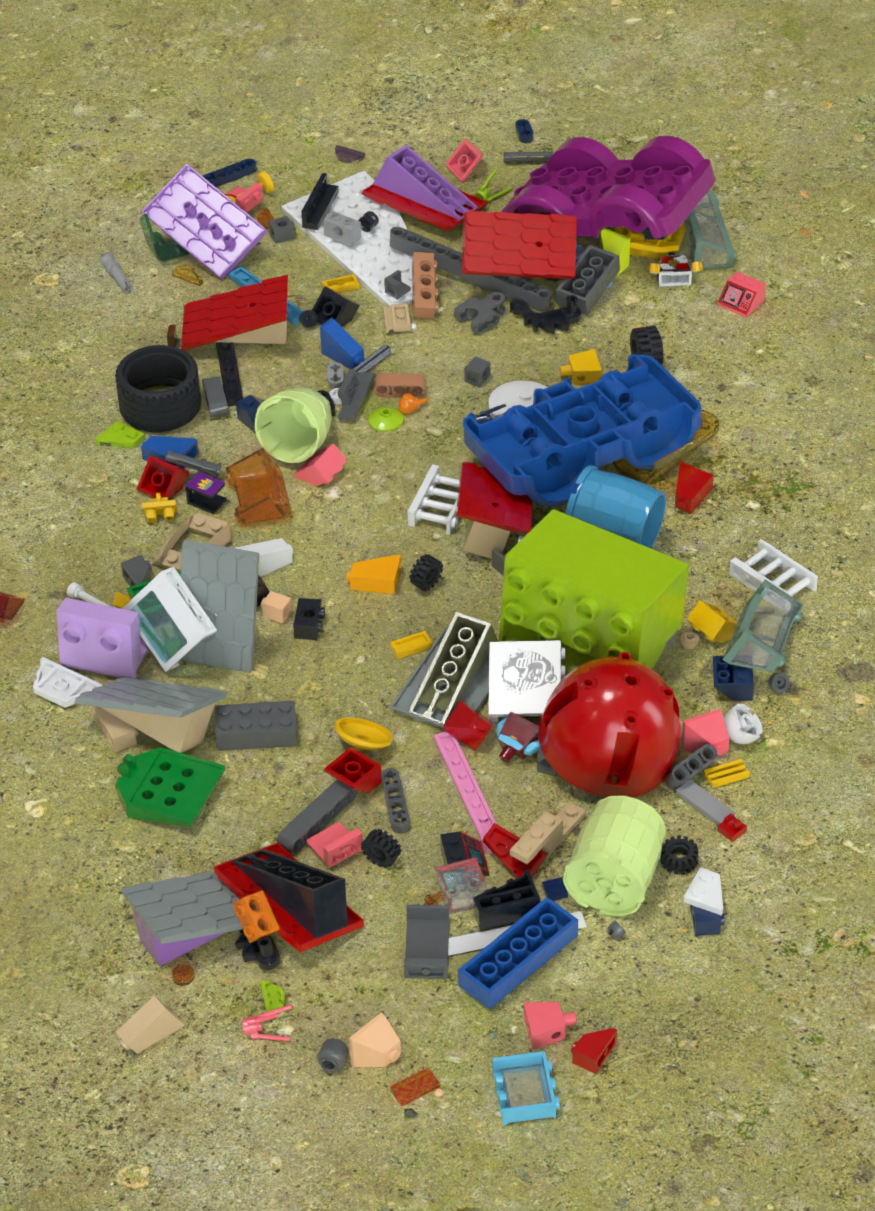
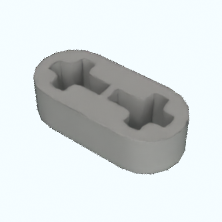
[327,362,344,390]

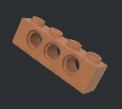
[412,252,438,319]

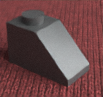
[121,555,152,586]

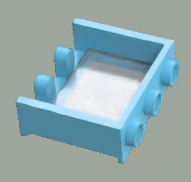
[492,1051,560,1125]

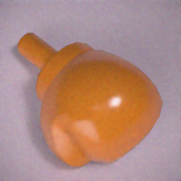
[399,393,428,414]

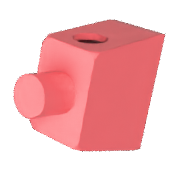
[524,1002,576,1049]

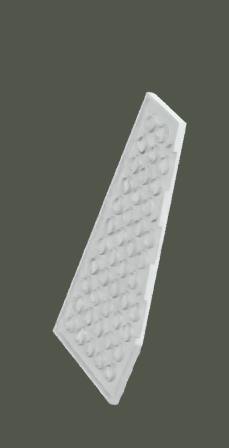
[281,171,413,307]

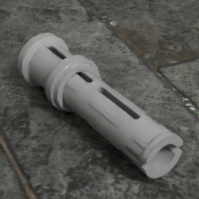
[100,253,133,293]

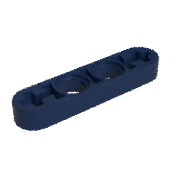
[202,159,257,187]

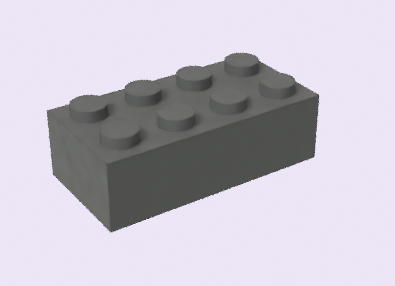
[556,245,620,315]
[215,701,297,751]

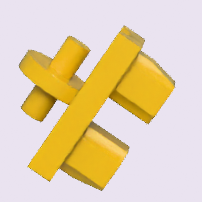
[142,493,177,523]

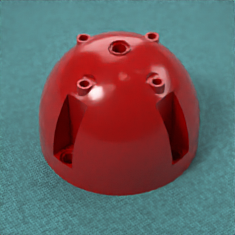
[538,652,681,798]

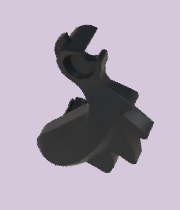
[510,295,581,334]
[235,929,281,970]

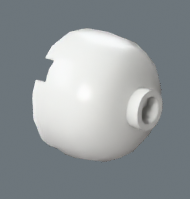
[724,704,763,744]

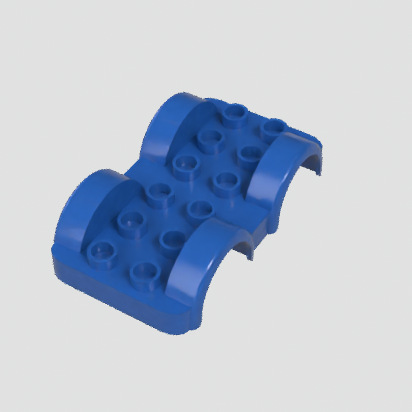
[463,354,702,507]

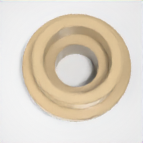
[680,632,700,650]

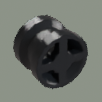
[358,211,379,232]

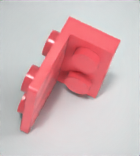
[306,822,363,868]

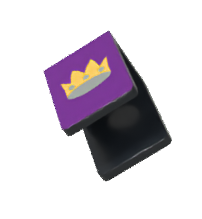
[185,472,226,514]

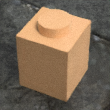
[261,591,292,623]

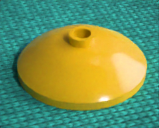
[334,717,394,751]

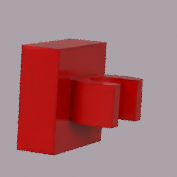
[717,813,747,842]

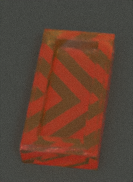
[390,1067,440,1106]

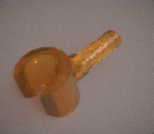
[423,891,441,905]

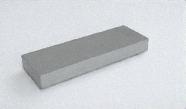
[676,779,735,826]

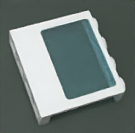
[122,567,217,672]

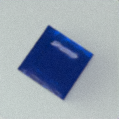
[542,877,568,901]

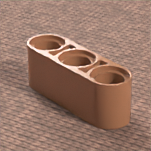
[374,373,426,398]

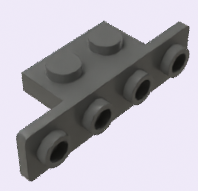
[338,369,376,420]

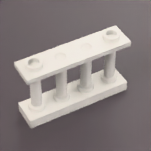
[407,464,459,535]
[729,539,818,612]

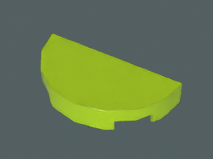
[260,981,285,1014]

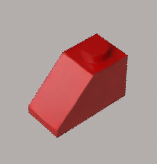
[571,1028,617,1074]

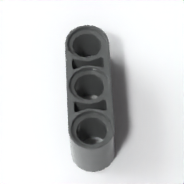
[202,376,228,417]
[665,744,717,789]

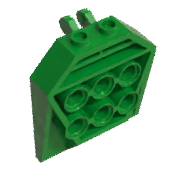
[115,747,226,827]

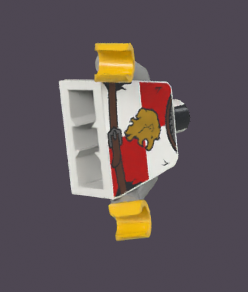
[649,252,703,286]

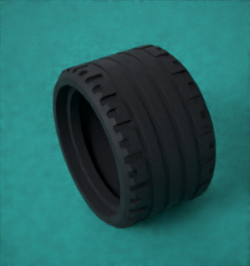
[115,345,201,432]

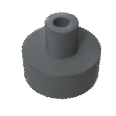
[768,672,790,693]

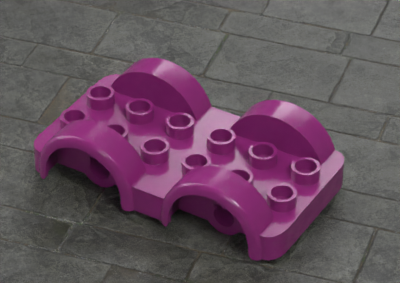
[501,136,716,239]

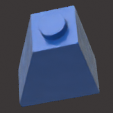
[320,318,364,369]
[141,436,199,468]

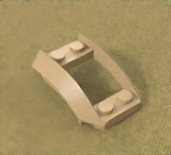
[153,513,232,571]

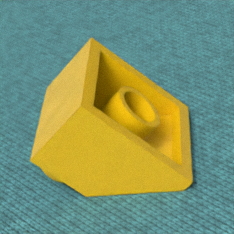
[687,600,738,644]

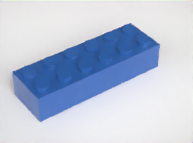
[458,897,578,1010]

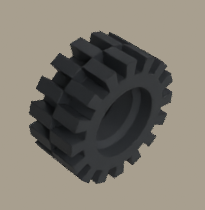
[409,554,443,591]
[361,829,402,868]
[660,835,698,875]

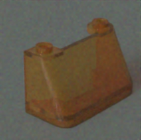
[226,448,292,524]

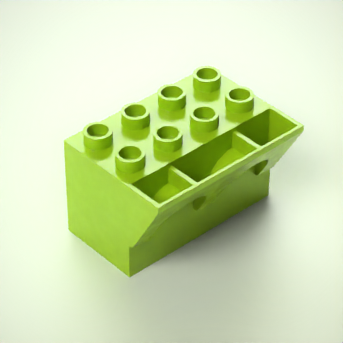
[499,509,690,674]

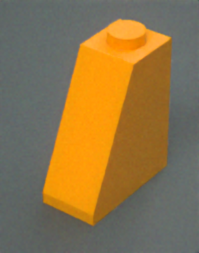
[347,554,402,594]

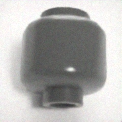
[317,1038,349,1072]

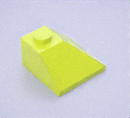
[600,227,630,275]

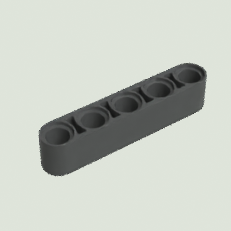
[276,780,357,854]

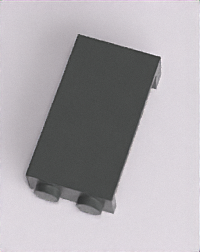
[404,904,449,979]

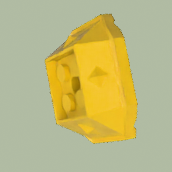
[614,222,686,259]

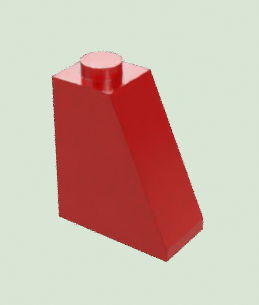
[675,462,714,514]

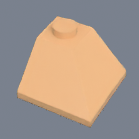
[349,1013,401,1067]

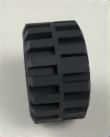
[630,325,664,365]

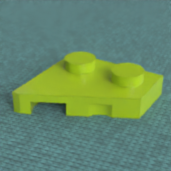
[95,420,145,449]

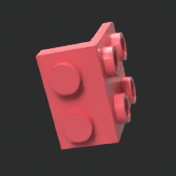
[228,182,263,213]

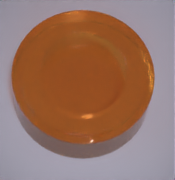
[172,964,194,986]

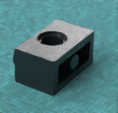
[293,598,325,640]

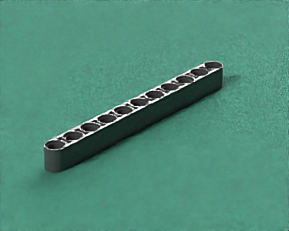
[389,227,552,311]

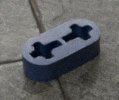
[515,119,533,143]

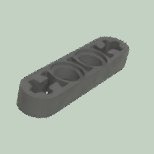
[381,768,410,834]

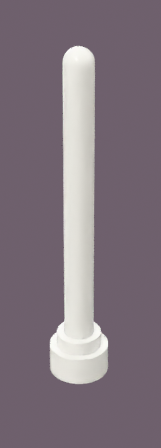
[67,582,109,606]

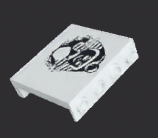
[489,640,566,722]

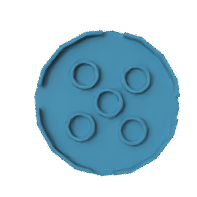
[565,465,667,549]

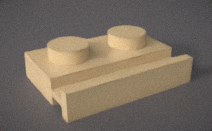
[383,303,411,332]

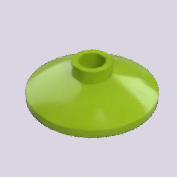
[368,406,404,432]

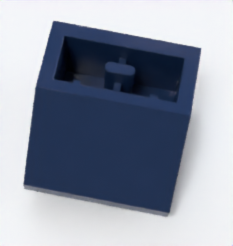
[712,656,754,701]

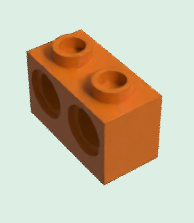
[232,890,280,943]

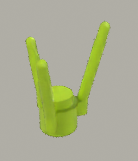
[474,168,512,203]

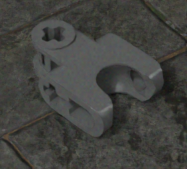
[454,292,505,335]

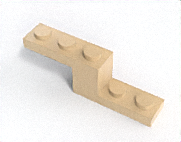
[510,802,586,864]

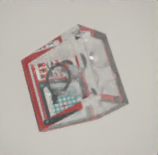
[436,857,489,914]

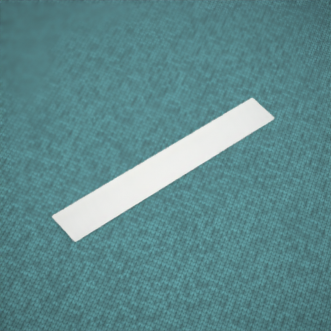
[448,911,587,956]

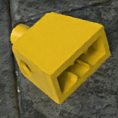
[559,349,602,385]

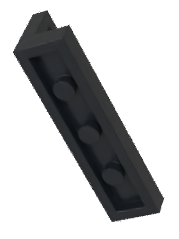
[301,173,339,230]

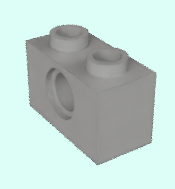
[323,211,361,247]

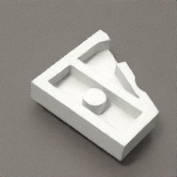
[683,867,723,916]

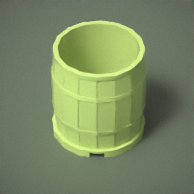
[563,796,666,916]

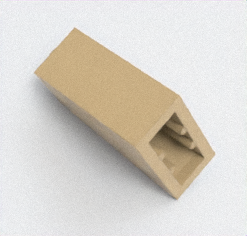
[116,995,185,1053]

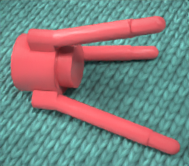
[242,1004,293,1041]

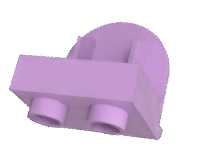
[56,598,149,679]

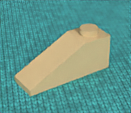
[91,706,138,753]

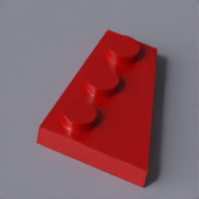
[482,823,547,878]

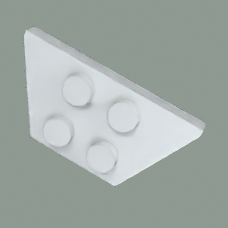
[33,657,103,708]

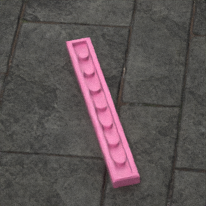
[434,732,497,854]

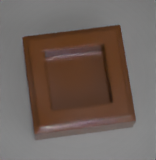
[167,325,177,347]

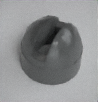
[608,920,626,939]

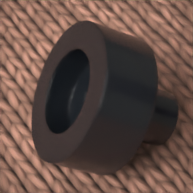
[299,310,318,327]

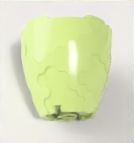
[255,387,332,463]

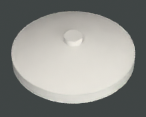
[488,381,547,419]

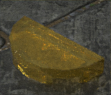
[172,264,203,286]

